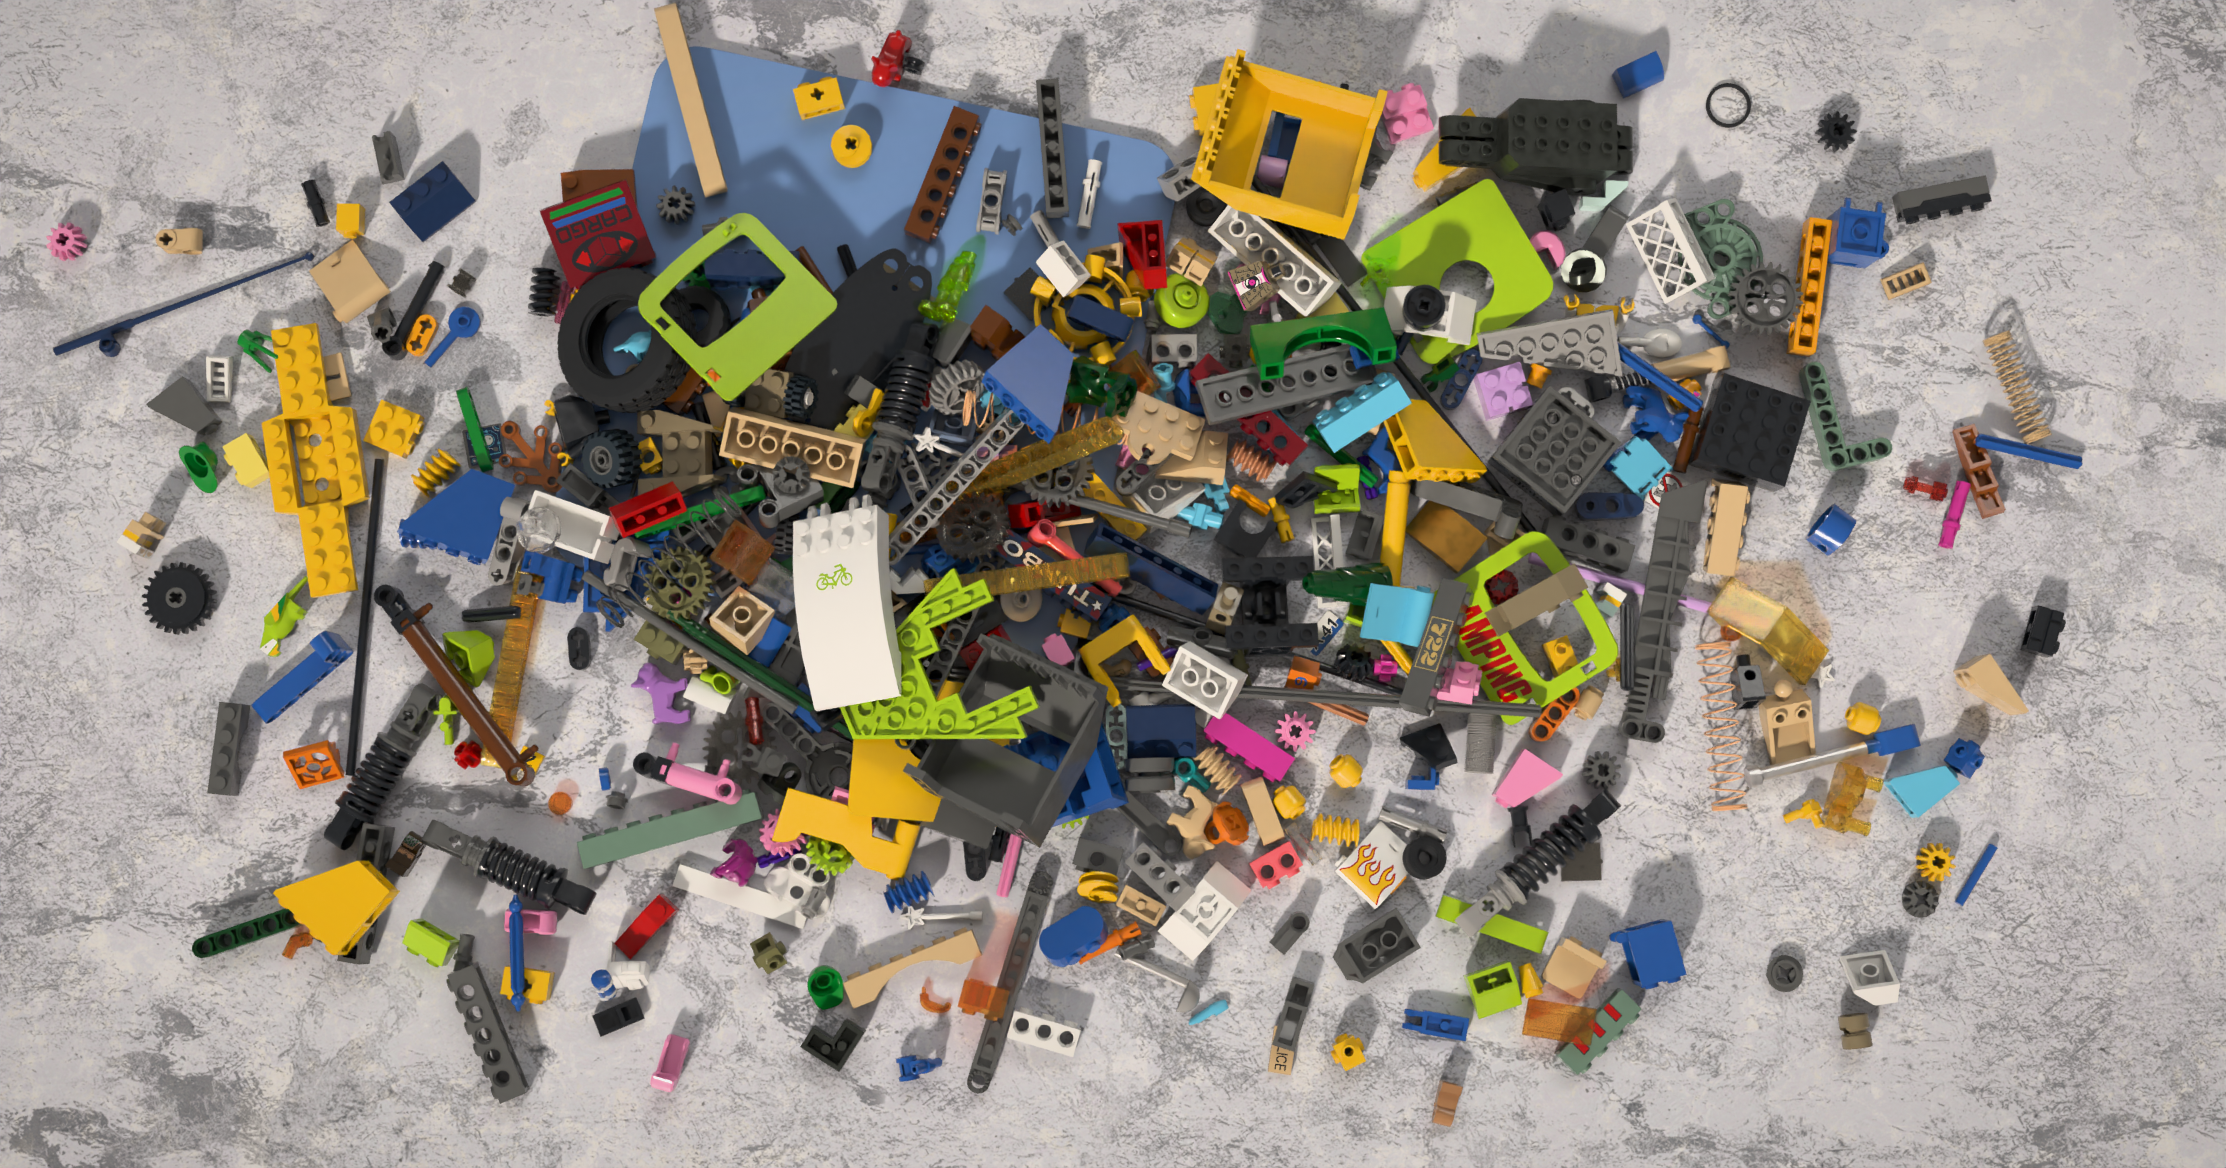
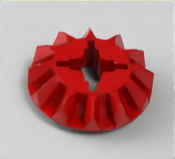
[1485,569,1519,605]

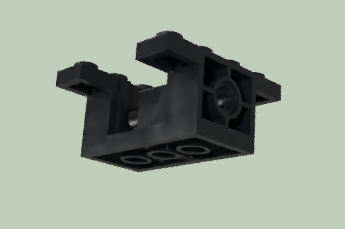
[1221,556,1319,657]

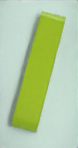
[1435,895,1549,954]

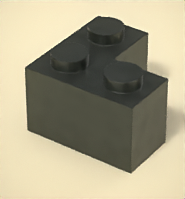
[800,1018,866,1072]

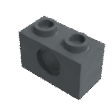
[1072,837,1123,875]

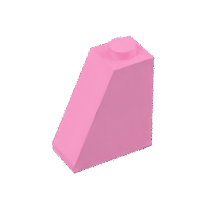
[1492,749,1563,808]

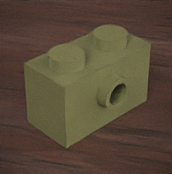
[634,621,688,665]

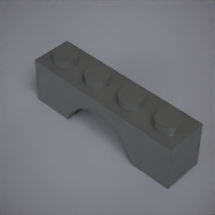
[207,702,251,796]

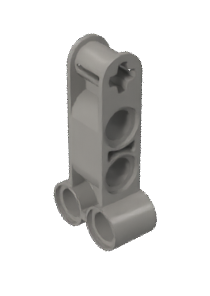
[488,497,540,586]

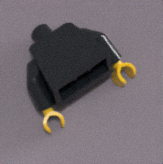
[544,394,610,467]

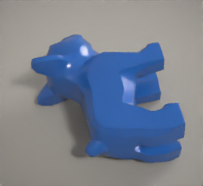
[1622,386,1689,443]
[1362,427,1403,494]

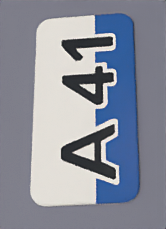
[1306,611,1344,656]

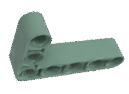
[1799,362,1893,471]

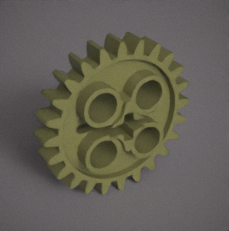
[643,546,716,621]

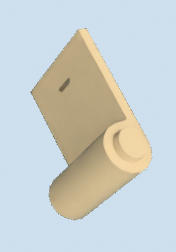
[309,239,391,324]

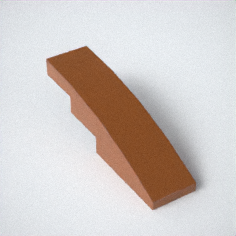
[1952,424,2006,519]

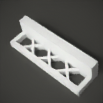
[1311,514,1347,608]

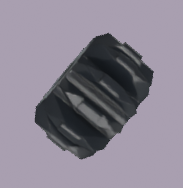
[1334,642,1374,682]

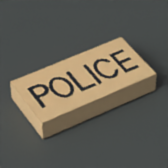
[1268,1025,1294,1075]

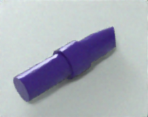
[1136,647,1178,671]

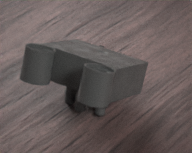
[737,464,824,528]

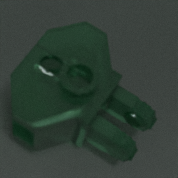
[1207,291,1249,338]

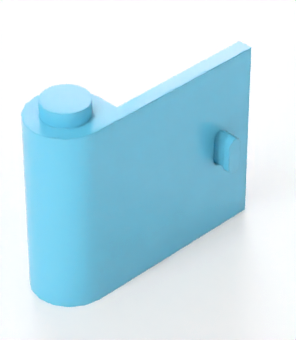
[1360,583,1434,647]

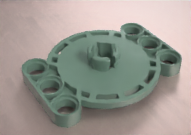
[1678,199,1767,319]

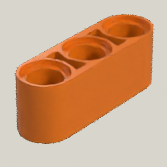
[1529,687,1580,742]

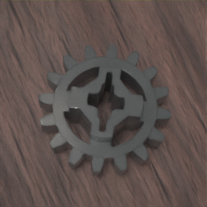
[903,440,952,486]

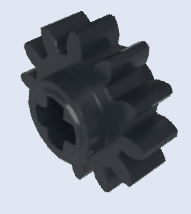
[1815,111,1857,153]

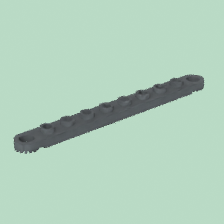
[967,871,1053,1094]

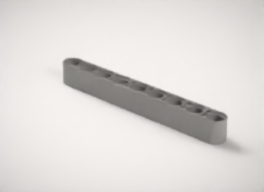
[889,408,1025,566]

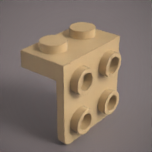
[1541,936,1607,998]

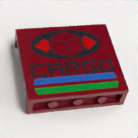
[540,178,656,290]

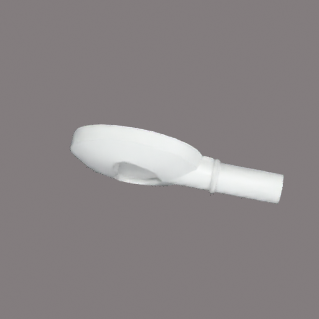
[1618,329,1682,358]

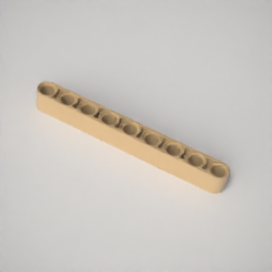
[654,3,728,197]

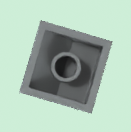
[932,317,972,369]

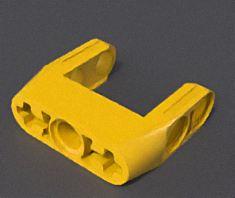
[1078,614,1171,708]

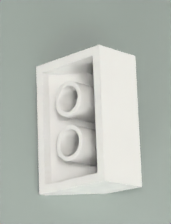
[1162,641,1248,719]

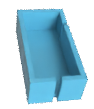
[1312,372,1412,453]

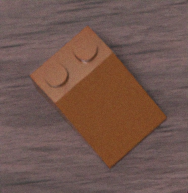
[561,169,637,206]

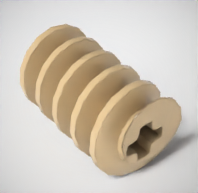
[1192,746,1242,796]

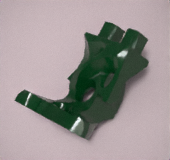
[1066,355,1137,418]

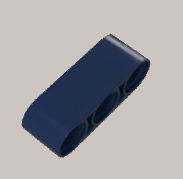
[1066,295,1135,342]

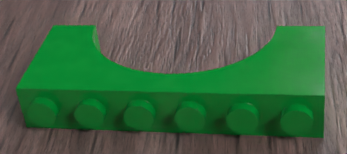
[1250,307,1397,380]

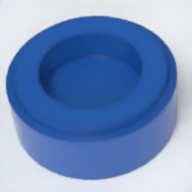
[599,767,611,791]

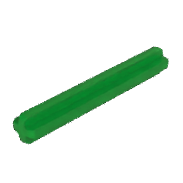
[1304,424,1378,488]

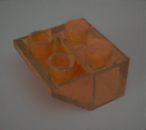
[709,520,776,586]

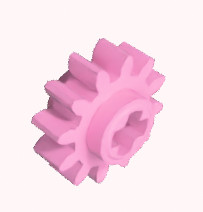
[1274,711,1316,752]

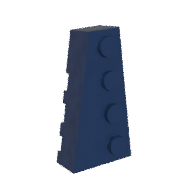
[705,249,801,290]

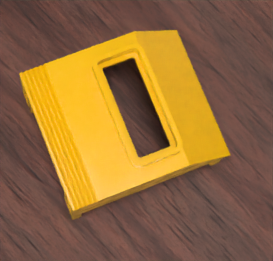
[1191,49,1388,240]

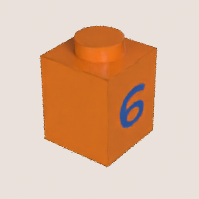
[1285,655,1322,690]

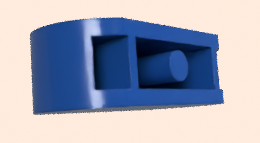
[1039,906,1108,967]

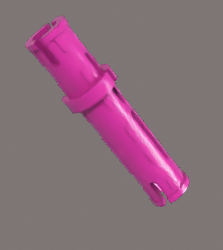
[1938,481,1971,549]

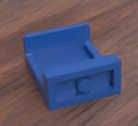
[1268,112,1302,165]

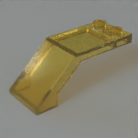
[1706,577,1829,685]

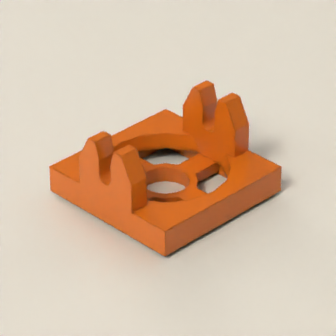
[283,740,345,789]

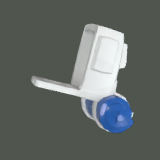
[591,941,650,1002]

